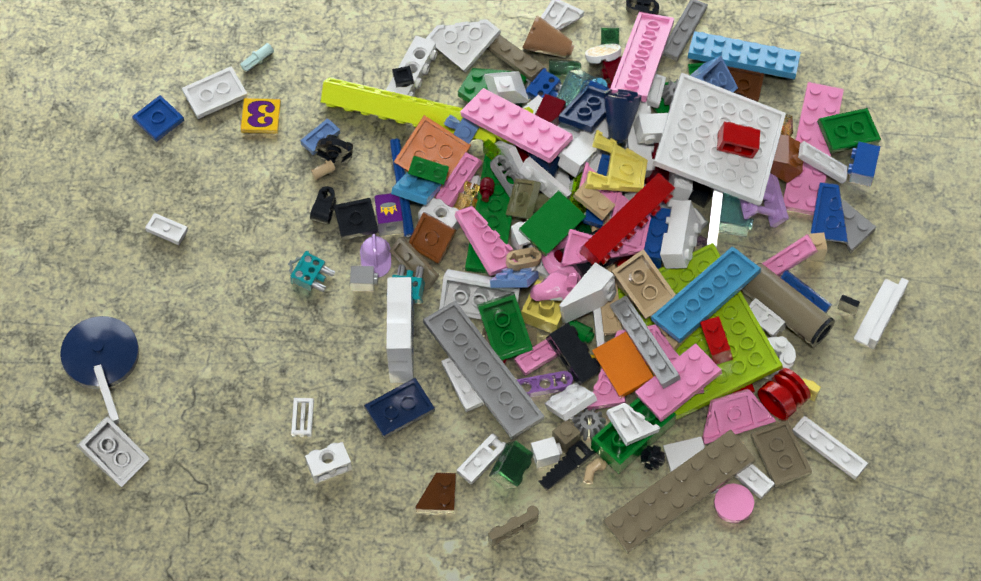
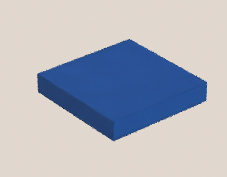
[132,95,185,142]

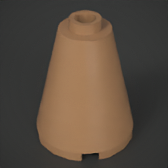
[522,16,574,58]

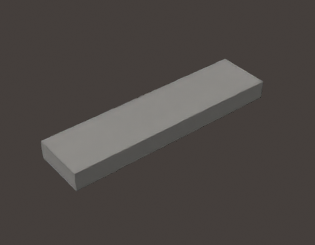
[663,0,708,61]

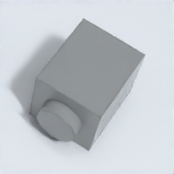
[350,266,378,291]

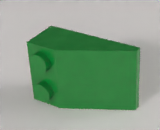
[477,293,533,360]

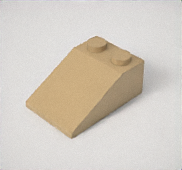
[611,249,676,319]

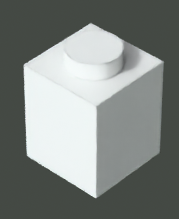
[531,437,562,468]

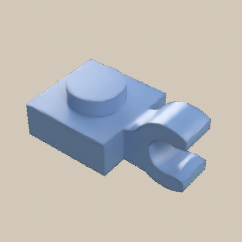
[444,115,479,144]

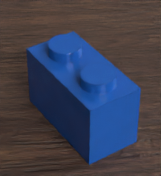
[847,142,881,187]

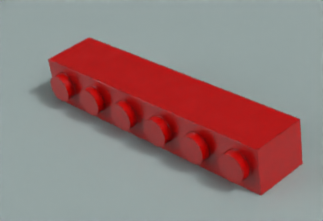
[579,173,675,265]

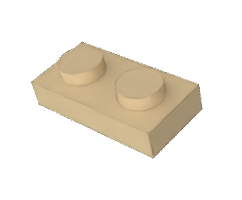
[573,181,615,221]

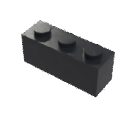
[546,322,601,385]

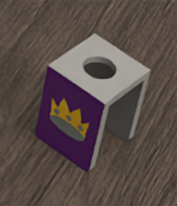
[374,193,404,236]

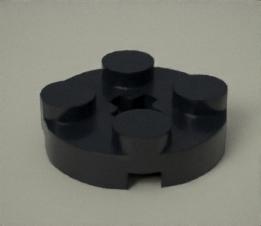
[315,134,353,164]

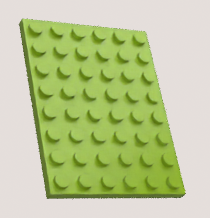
[618,243,783,420]

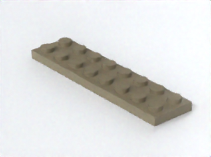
[603,429,756,553]

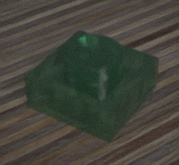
[601,28,619,45]

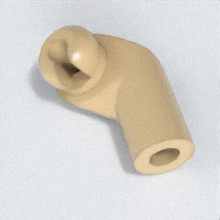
[583,458,607,484]

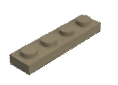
[487,34,544,81]

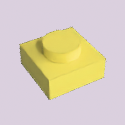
[802,378,821,402]

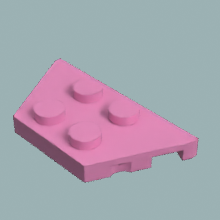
[702,389,776,444]

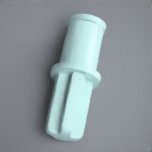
[240,43,274,72]

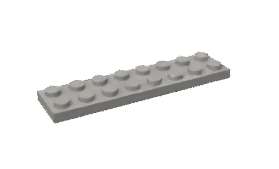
[423,301,545,439]

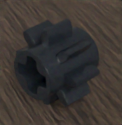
[641,445,665,470]

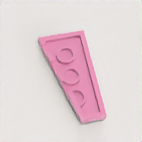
[454,206,518,276]

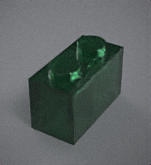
[489,440,534,489]

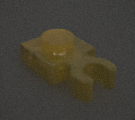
[454,181,480,210]

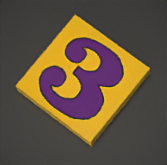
[241,98,281,134]

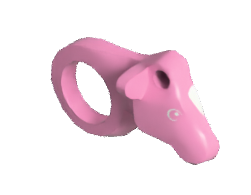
[530,238,582,301]

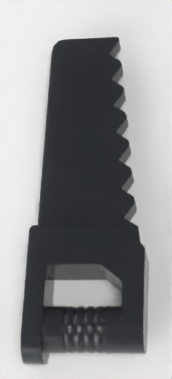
[538,440,596,490]

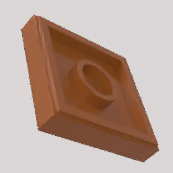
[409,212,457,264]

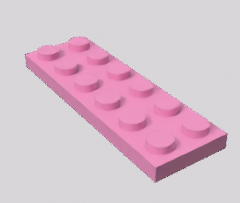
[460,88,573,163]

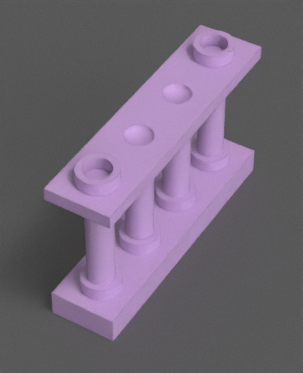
[739,173,789,228]

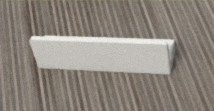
[854,278,909,349]

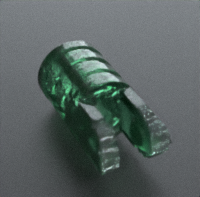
[548,59,581,77]

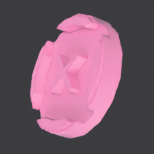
[714,483,754,523]

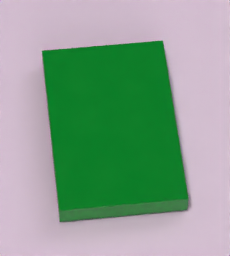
[817,108,881,153]
[518,190,586,256]

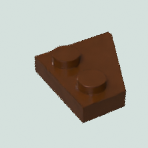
[415,473,456,513]

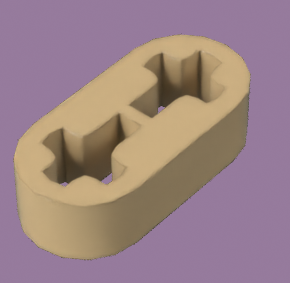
[506,247,542,270]

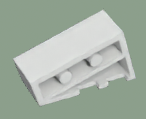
[660,200,702,268]

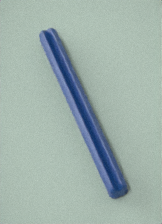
[390,138,414,237]

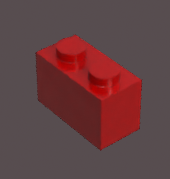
[717,121,761,159]
[700,316,733,365]

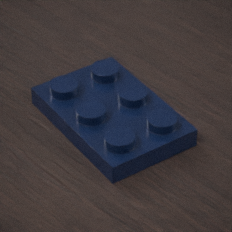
[559,85,606,133]
[364,378,435,439]

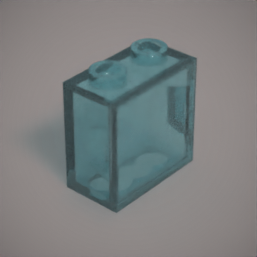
[556,70,598,107]
[718,192,754,237]

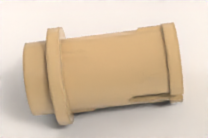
[311,160,336,180]

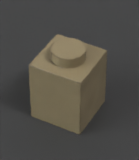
[552,420,581,454]

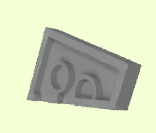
[841,198,876,254]

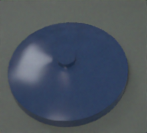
[60,316,139,389]

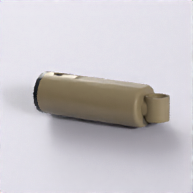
[741,263,835,347]

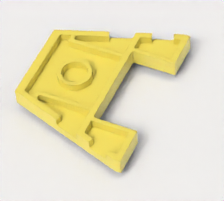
[585,130,648,192]

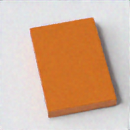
[592,331,654,399]

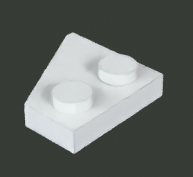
[541,0,584,31]

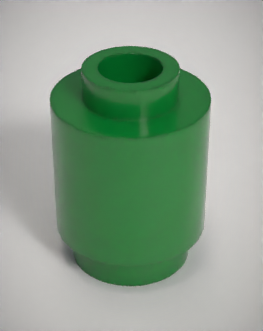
[569,320,595,344]

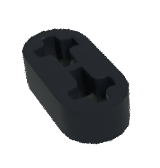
[626,0,659,15]

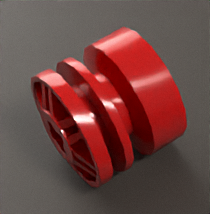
[758,368,811,421]

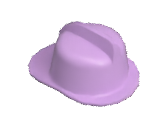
[360,234,391,278]

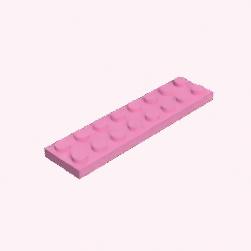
[610,12,674,102]
[783,82,844,216]

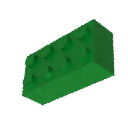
[591,398,676,474]

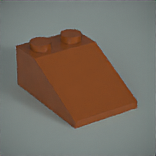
[770,134,803,183]

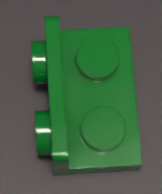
[408,156,449,185]

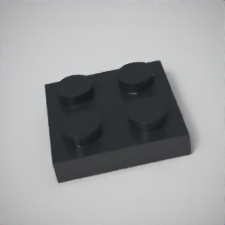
[334,198,379,241]

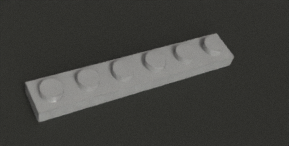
[610,296,681,389]

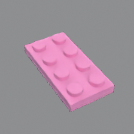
[635,343,722,422]

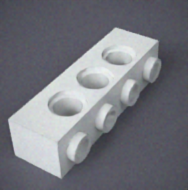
[386,35,438,97]

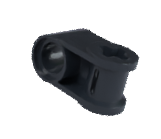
[310,186,337,224]

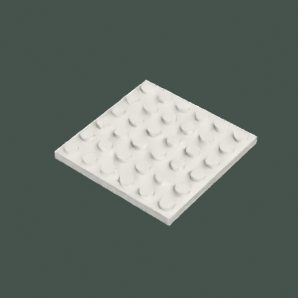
[653,73,786,206]

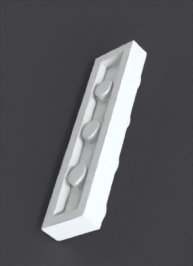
[792,416,868,480]

